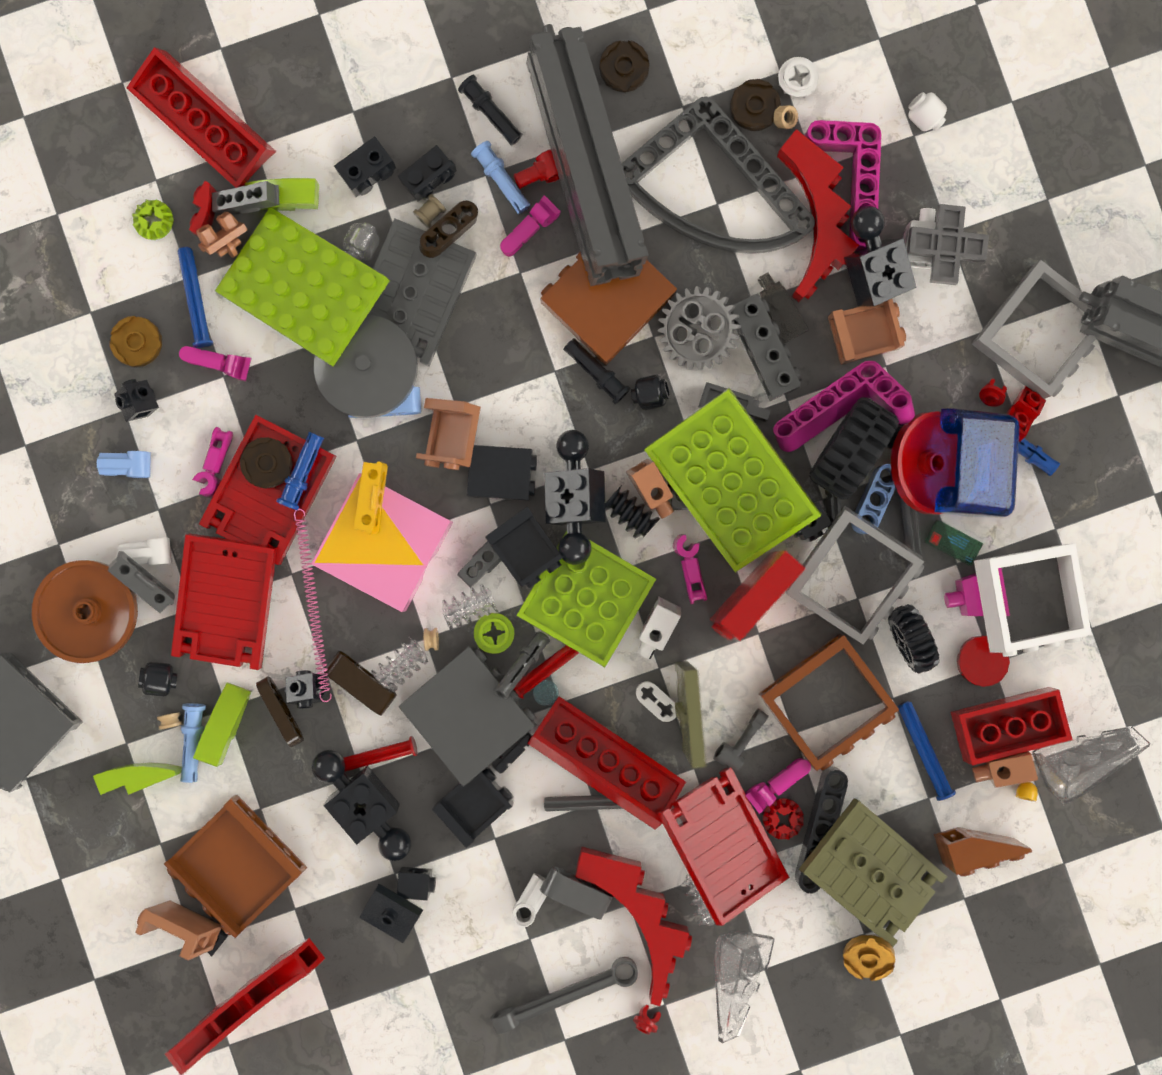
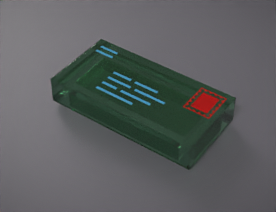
[925,520,983,566]

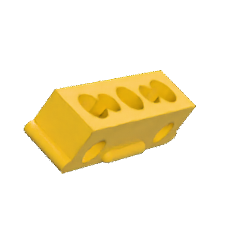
[354,461,388,535]

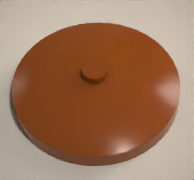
[32,560,138,663]

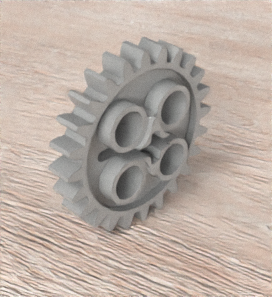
[658,286,741,370]

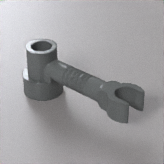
[713,709,769,771]

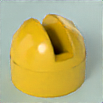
[1015,782,1038,802]

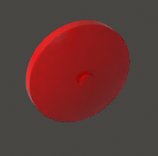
[891,411,977,514]

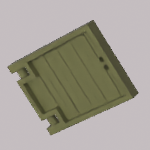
[675,661,706,768]
[799,798,947,947]

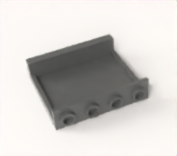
[398,646,537,787]
[0,652,83,793]

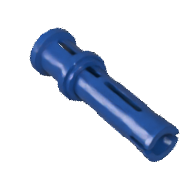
[276,432,324,510]

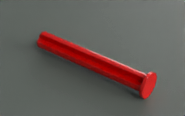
[514,645,579,700]
[343,736,418,772]

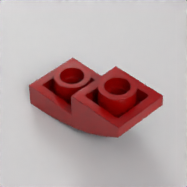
[189,181,216,237]
[1000,386,1046,441]

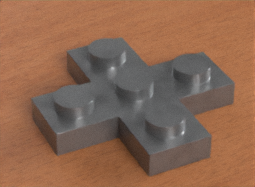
[907,204,989,285]

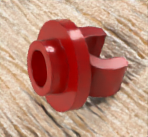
[979,379,1007,407]
[633,1005,661,1035]

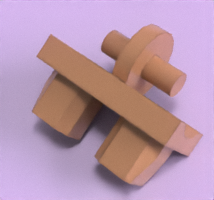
[196,212,248,258]

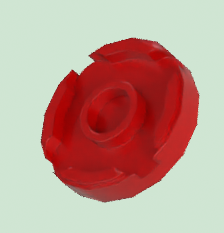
[957,635,1010,687]

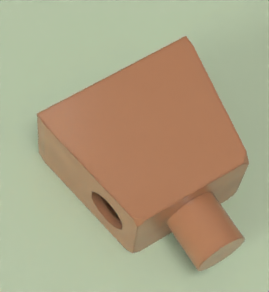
[626,459,674,519]
[972,751,1038,787]

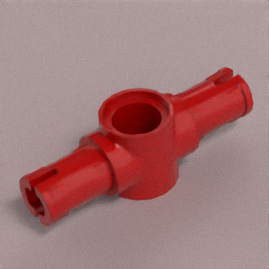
[514,149,559,189]

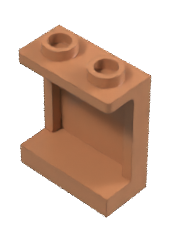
[828,299,906,365]
[416,398,481,470]
[135,900,221,960]

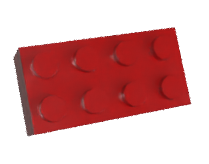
[951,687,1073,766]

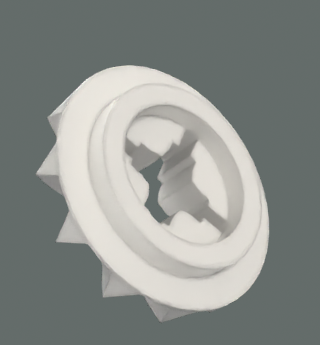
[778,57,819,98]

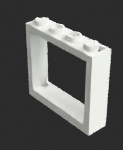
[974,543,1092,657]

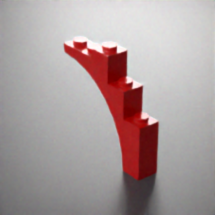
[777,129,859,302]
[575,847,692,1006]
[165,938,325,1075]

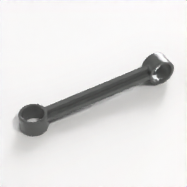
[491,957,638,1034]

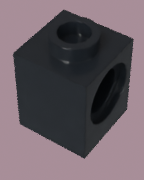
[397,867,436,901]

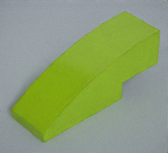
[245,178,319,211]
[193,683,252,767]
[93,763,182,795]

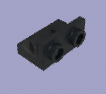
[398,145,457,202]

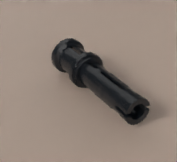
[458,74,523,146]
[563,338,631,405]

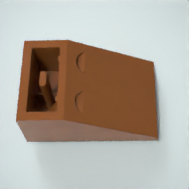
[934,827,1032,876]

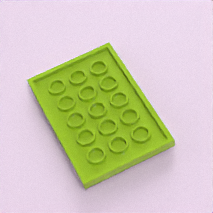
[215,207,390,367]
[644,388,821,572]

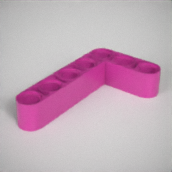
[804,120,881,252]
[773,361,915,452]

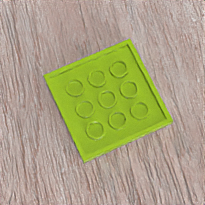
[516,531,656,668]

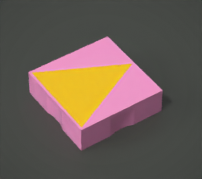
[311,473,453,612]

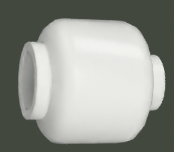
[908,92,947,131]

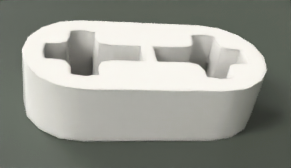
[636,681,676,722]

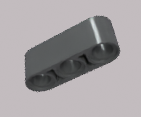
[540,866,614,920]

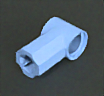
[97,451,151,478]

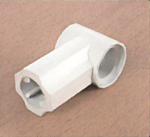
[117,538,172,565]
[512,873,547,927]

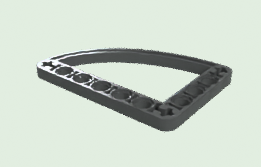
[621,97,815,254]

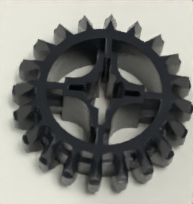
[888,604,939,674]

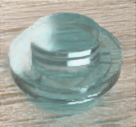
[533,680,559,706]

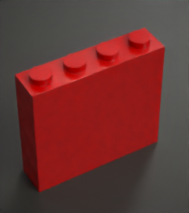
[710,550,806,641]

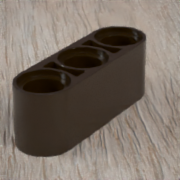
[324,651,397,716]

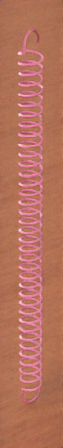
[294,509,331,702]

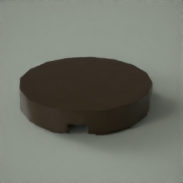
[599,40,649,92]
[730,79,781,131]
[240,437,293,489]

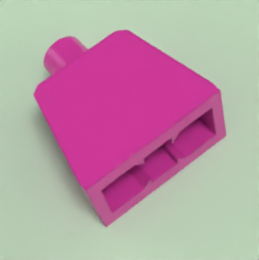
[944,568,1010,616]

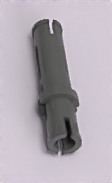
[493,631,550,700]

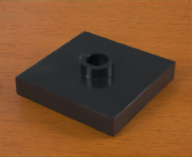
[359,884,423,943]

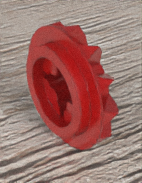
[763,798,804,840]

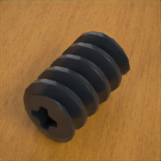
[605,485,660,539]

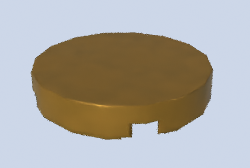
[110,316,162,367]
[843,935,895,981]

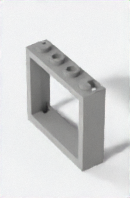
[971,260,1096,399]
[786,505,924,645]

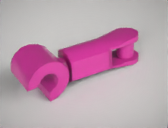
[500,195,561,257]
[179,346,252,381]
[192,427,233,498]
[673,534,707,604]
[745,758,811,814]

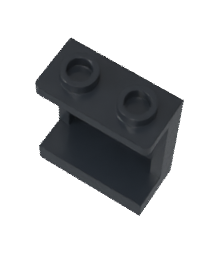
[467,445,537,501]
[485,507,563,589]
[432,767,514,848]

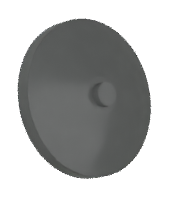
[314,315,418,418]

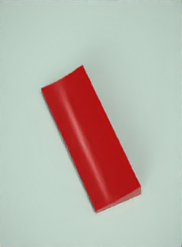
[126,47,277,188]
[527,696,686,830]

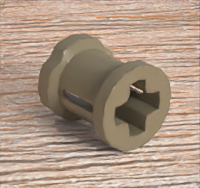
[413,194,447,228]

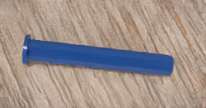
[177,247,213,348]
[898,701,956,801]

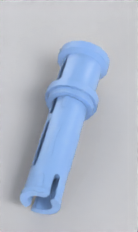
[471,141,531,215]
[180,703,206,783]

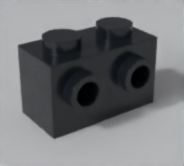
[334,136,396,197]

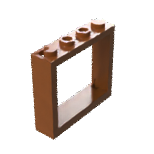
[758,634,899,771]

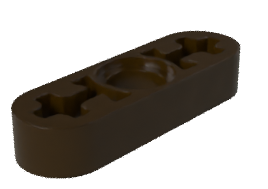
[419,201,478,258]
[256,676,304,747]

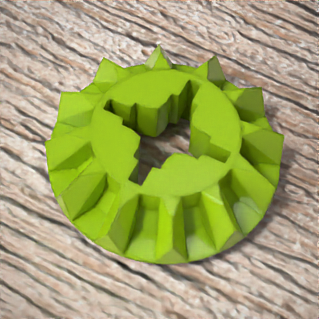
[132,199,174,240]
[474,613,514,654]

